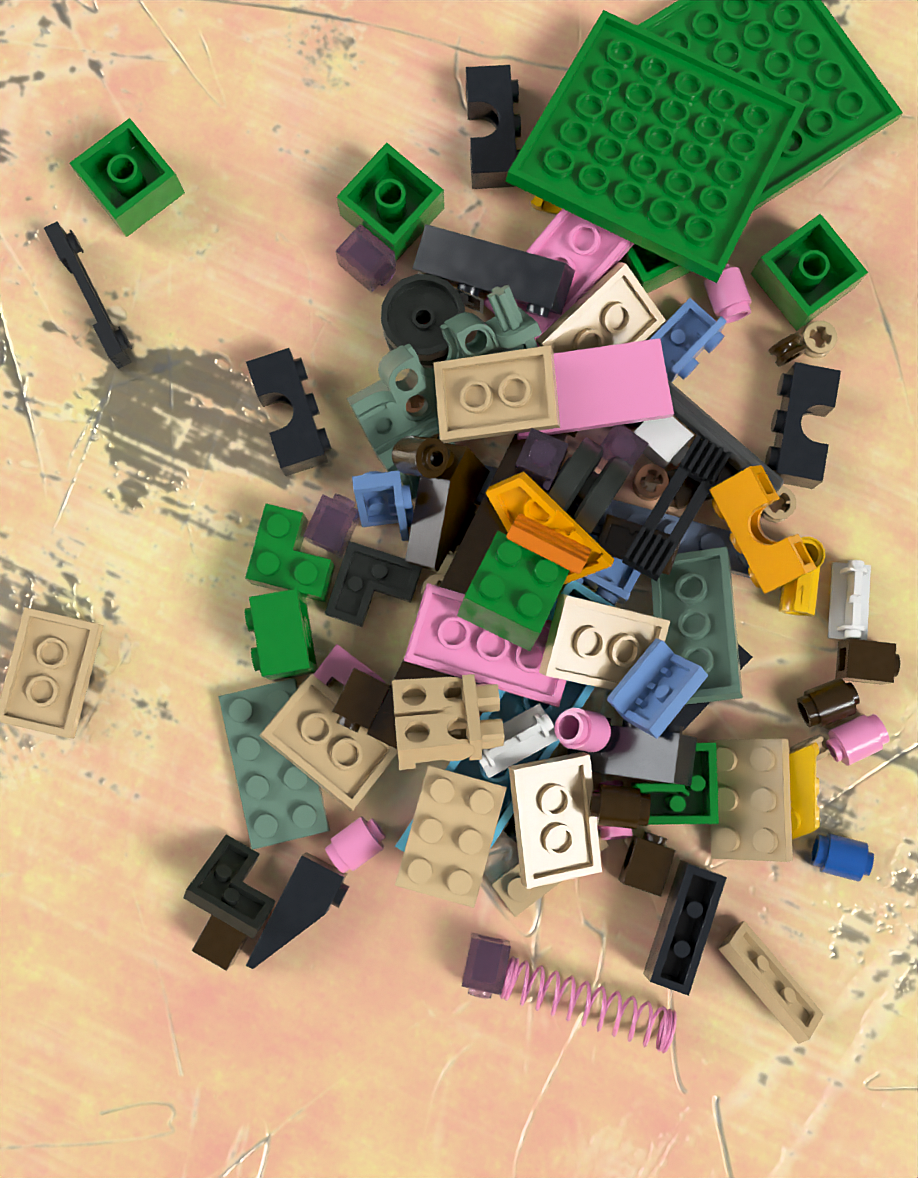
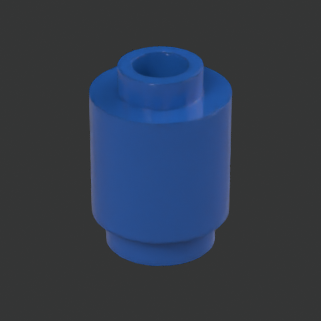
[811,833,874,882]

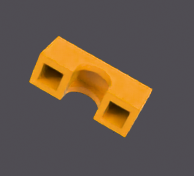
[709,465,817,594]

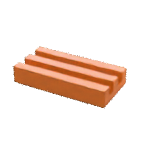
[506,513,592,574]

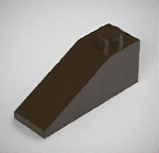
[405,443,490,572]

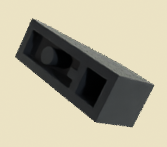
[246,852,350,969]

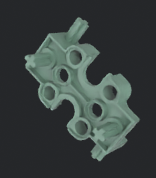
[347,285,542,499]

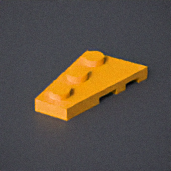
[485,471,614,585]

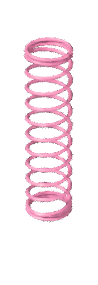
[500,956,677,1054]

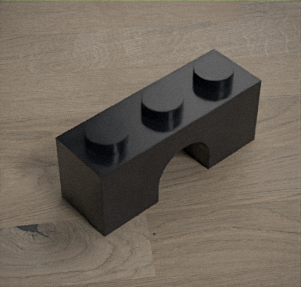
[466,65,521,189]
[246,347,332,476]
[765,362,841,489]

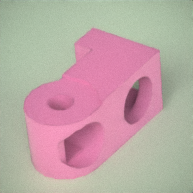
[313,644,388,706]

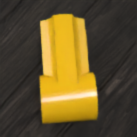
[779,537,825,616]

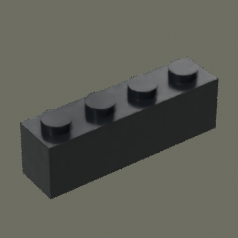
[412,224,576,318]

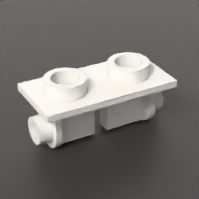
[828,560,871,640]
[479,703,558,778]

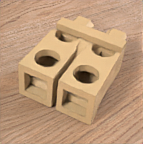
[392,674,504,770]

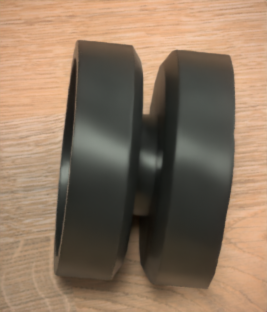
[381,274,465,368]
[548,437,634,535]

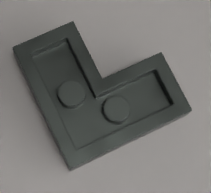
[325,541,422,627]
[183,834,276,939]

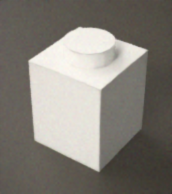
[629,416,694,469]

